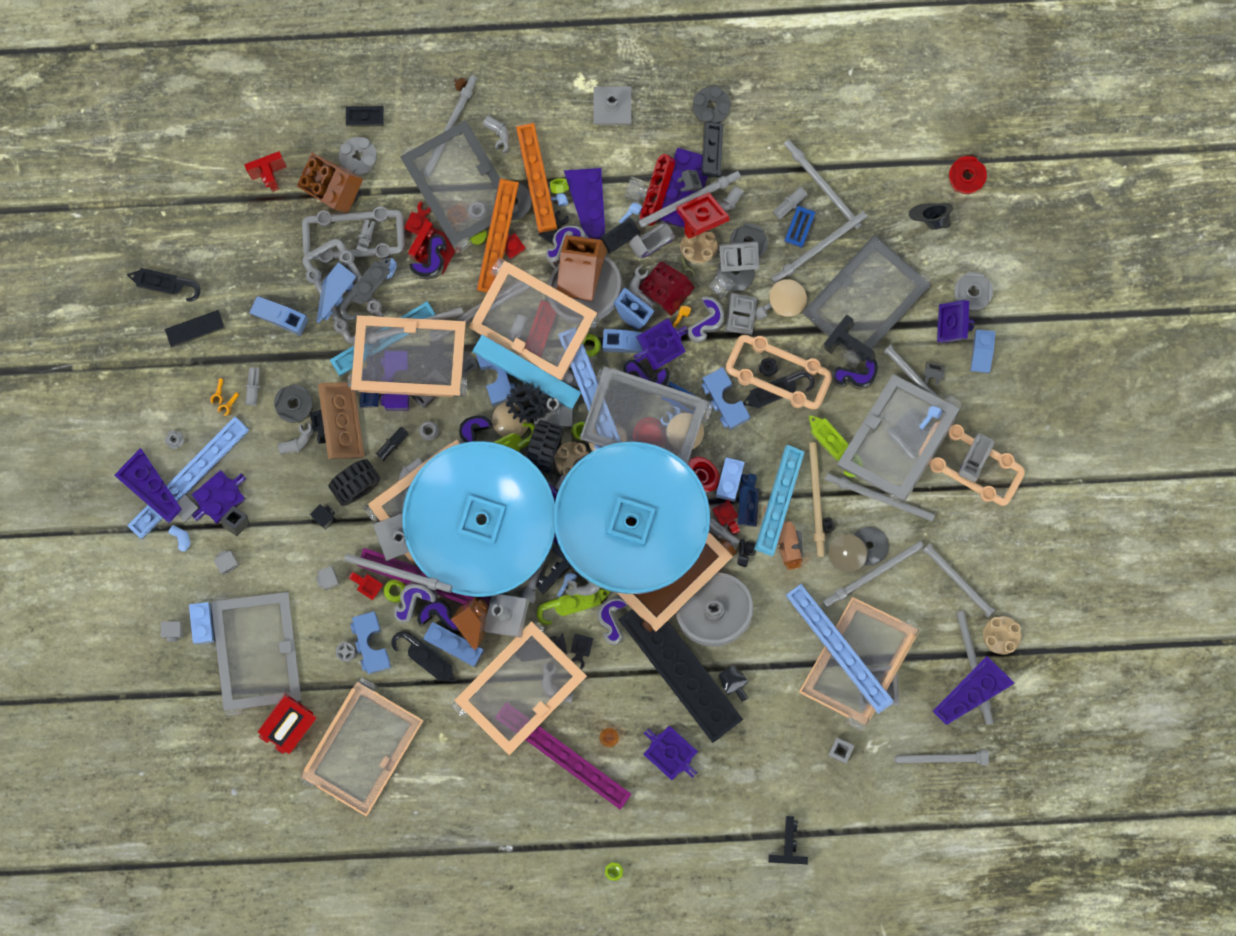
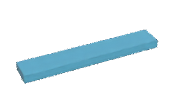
[330,301,436,377]
[472,335,581,410]
[754,444,805,557]

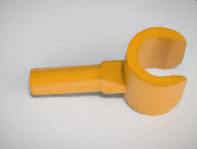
[672,306,691,328]
[210,378,224,405]
[218,392,239,416]

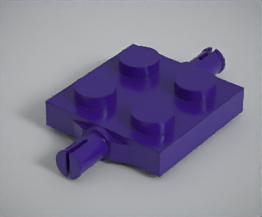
[634,318,689,370]
[191,470,246,524]
[643,726,698,780]

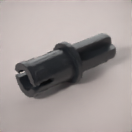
[375,427,409,461]

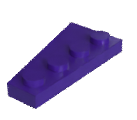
[564,168,605,240]
[114,448,182,523]
[932,656,1016,725]

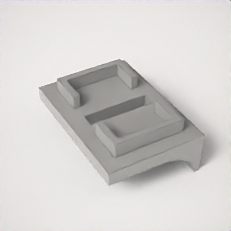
[719,241,759,272]
[724,293,757,336]

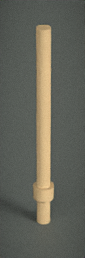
[809,442,825,557]

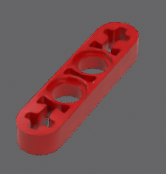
[640,154,675,226]

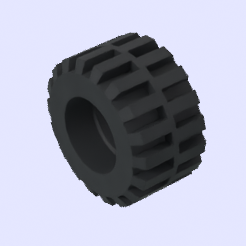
[526,420,563,472]
[328,459,381,506]

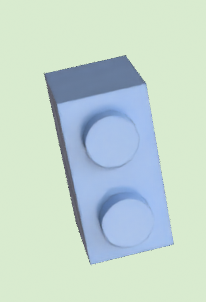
[716,457,745,502]
[189,602,216,645]

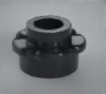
[759,358,778,377]

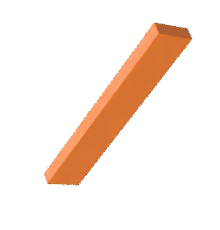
[516,123,557,233]
[477,178,519,293]

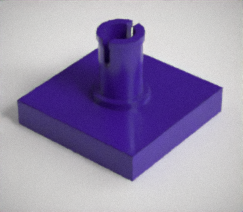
[937,300,975,343]

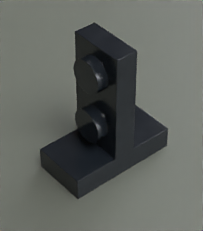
[824,314,876,363]
[537,544,582,595]
[768,816,808,865]

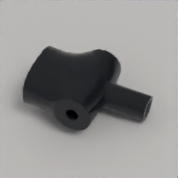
[718,665,749,702]

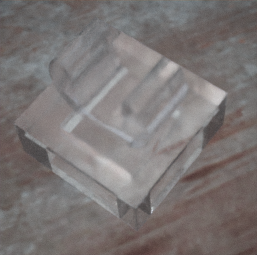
[708,272,735,299]

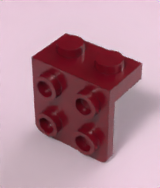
[639,262,695,316]

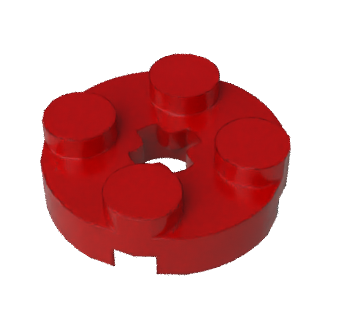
[948,156,987,195]

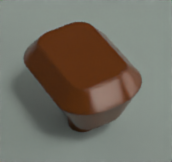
[454,77,467,91]

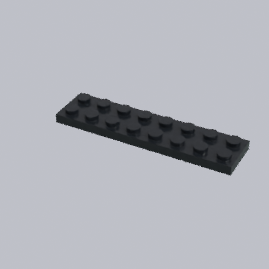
[618,609,743,743]

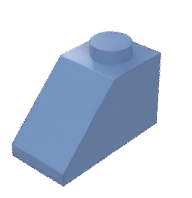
[614,288,654,330]
[970,329,996,373]

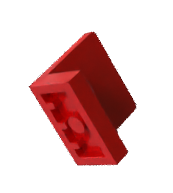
[408,220,460,274]

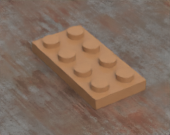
[318,382,365,460]

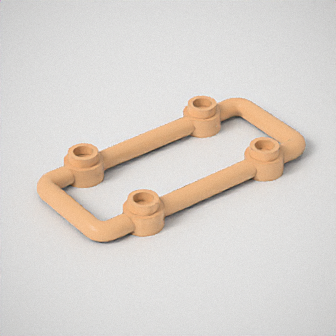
[725,335,832,410]
[919,421,1025,506]

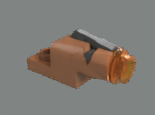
[763,507,803,570]

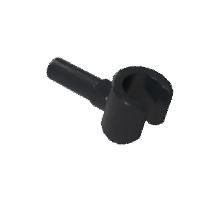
[737,539,749,567]

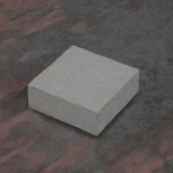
[178,495,199,522]

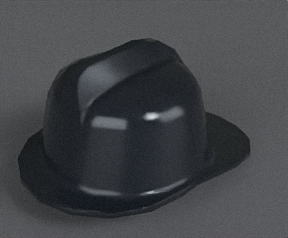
[909,203,953,230]

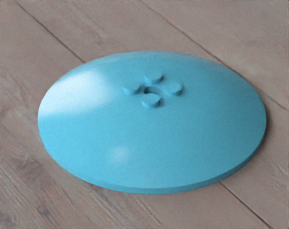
[402,441,555,597]
[554,442,710,594]

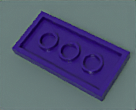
[658,147,708,228]

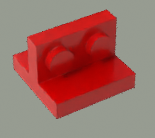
[244,151,287,192]
[677,192,729,239]

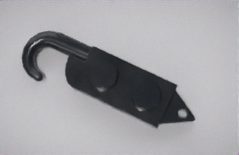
[127,268,201,302]
[743,370,815,409]
[391,631,456,682]

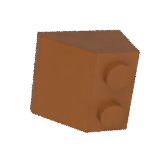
[451,597,488,650]

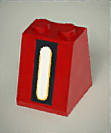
[257,693,317,755]

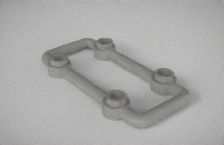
[302,206,405,264]
[303,239,384,344]

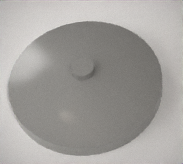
[548,256,623,324]
[676,572,753,646]

